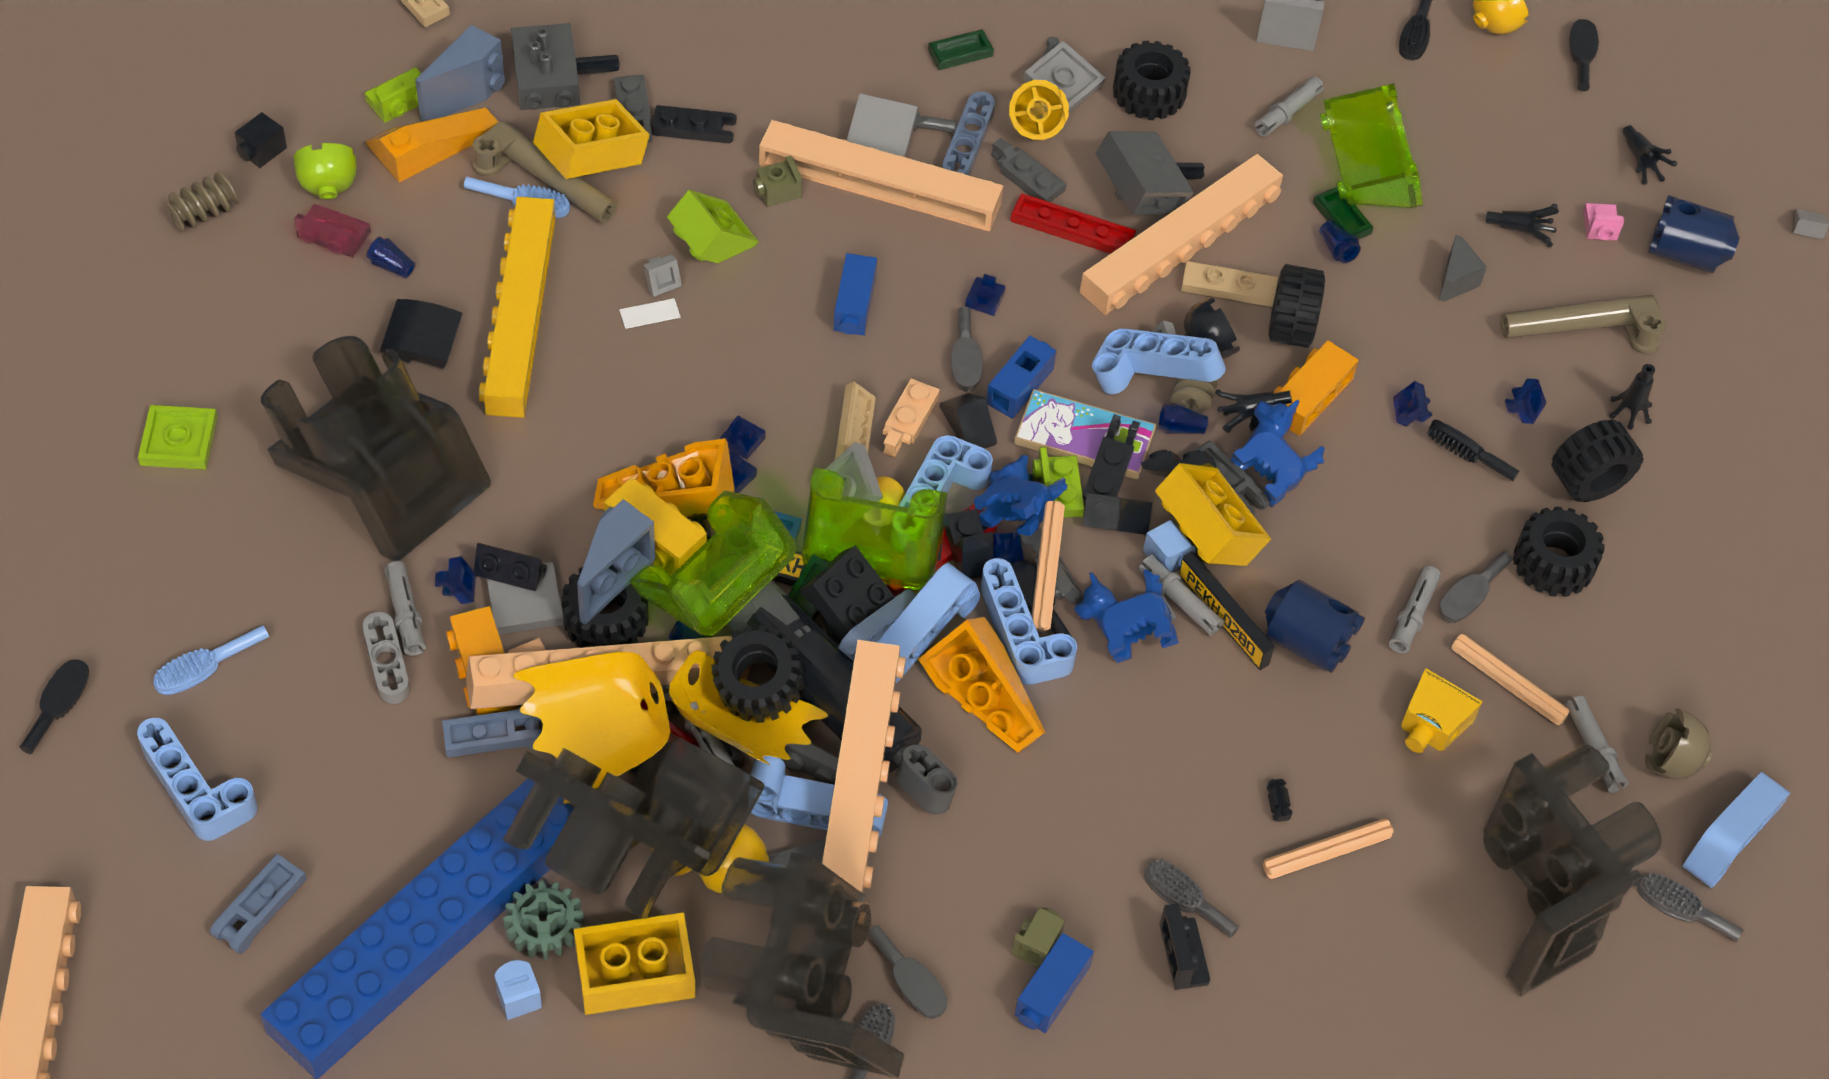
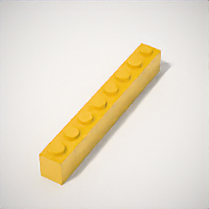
[479,197,556,418]

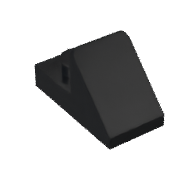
[1082,493,1153,535]
[942,509,993,579]

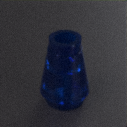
[1319,220,1361,263]
[366,237,416,279]
[1158,402,1208,435]

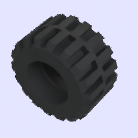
[1113,41,1191,120]
[1268,264,1325,348]
[1551,419,1644,502]
[1513,506,1605,597]
[562,567,649,648]
[712,625,804,723]

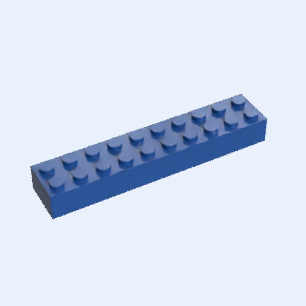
[260,774,586,1079]

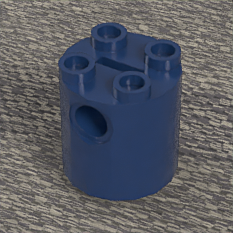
[1648,195,1740,273]
[1265,579,1365,673]

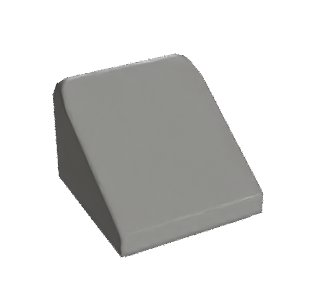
[1793,208,1829,240]

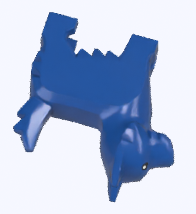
[1230,400,1325,508]
[974,455,1067,536]
[1074,569,1179,663]

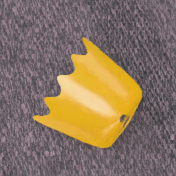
[669,650,828,765]
[513,652,670,804]

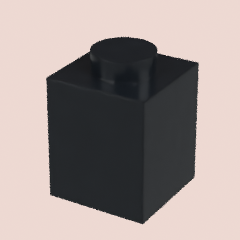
[234,112,287,168]

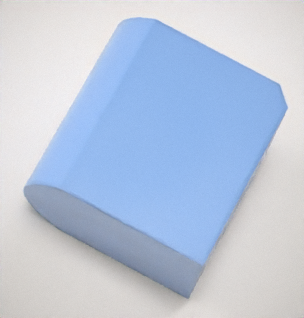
[1143,520,1196,572]
[494,960,542,1020]

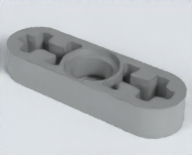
[363,612,410,704]

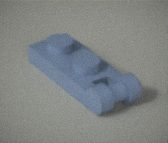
[442,710,542,758]
[210,854,307,954]

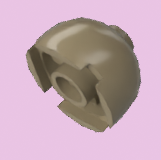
[1645,708,1712,779]

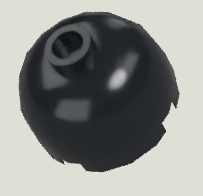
[1182,296,1240,359]

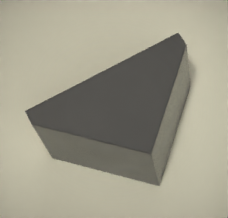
[1439,235,1487,301]

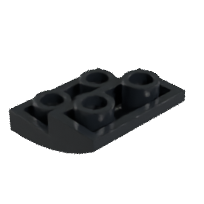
[379,299,462,369]

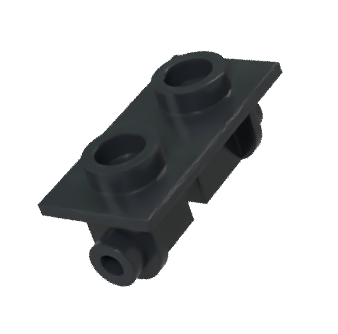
[473,543,547,591]

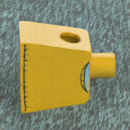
[1401,668,1483,753]

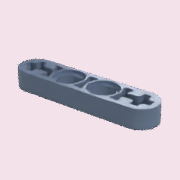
[942,91,995,175]
[838,588,917,660]

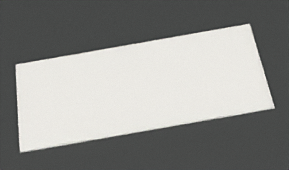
[619,298,681,329]

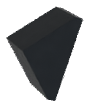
[940,393,997,449]

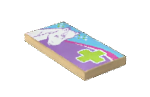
[1014,389,1156,480]

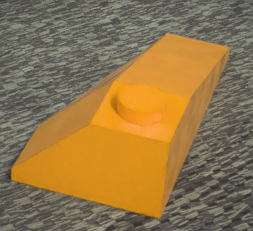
[366,107,498,183]
[593,438,734,518]
[918,617,1046,753]

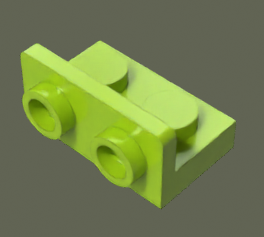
[364,67,421,123]
[1032,447,1084,518]

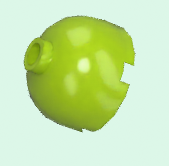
[293,143,357,199]

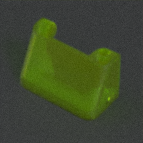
[1320,83,1423,208]
[802,467,947,590]
[630,490,796,636]

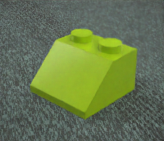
[667,189,759,264]

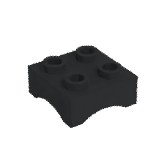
[799,545,895,643]

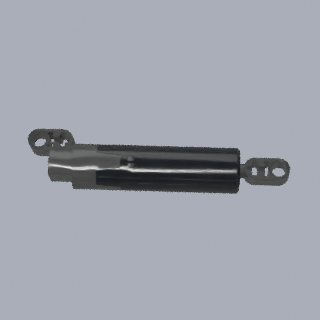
[706,528,958,815]

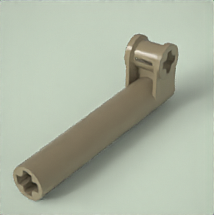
[473,121,617,223]
[1500,295,1666,354]

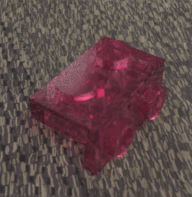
[294,203,371,258]

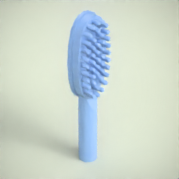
[464,177,570,218]
[154,625,269,695]

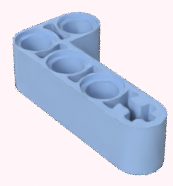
[1092,328,1226,394]
[891,435,993,550]
[981,558,1077,685]
[877,563,980,684]
[137,718,258,841]
[746,756,888,837]
[1682,772,1791,889]

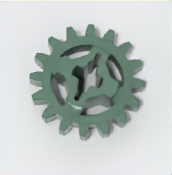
[503,880,584,959]

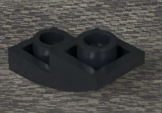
[1140,450,1217,477]

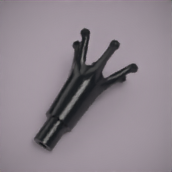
[1623,125,1677,185]
[1486,203,1559,247]
[1610,364,1655,430]
[1215,389,1293,433]

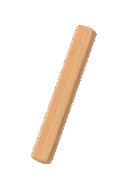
[1032,501,1065,631]
[1451,634,1570,725]
[1263,818,1394,879]

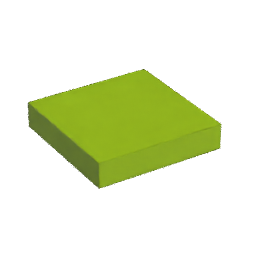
[138,405,218,470]

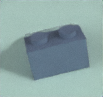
[415,25,505,121]
[577,499,655,625]

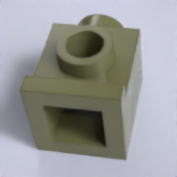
[753,156,802,207]
[1011,907,1065,968]

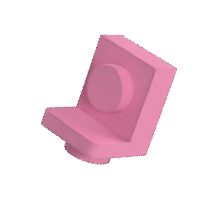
[1583,203,1624,240]

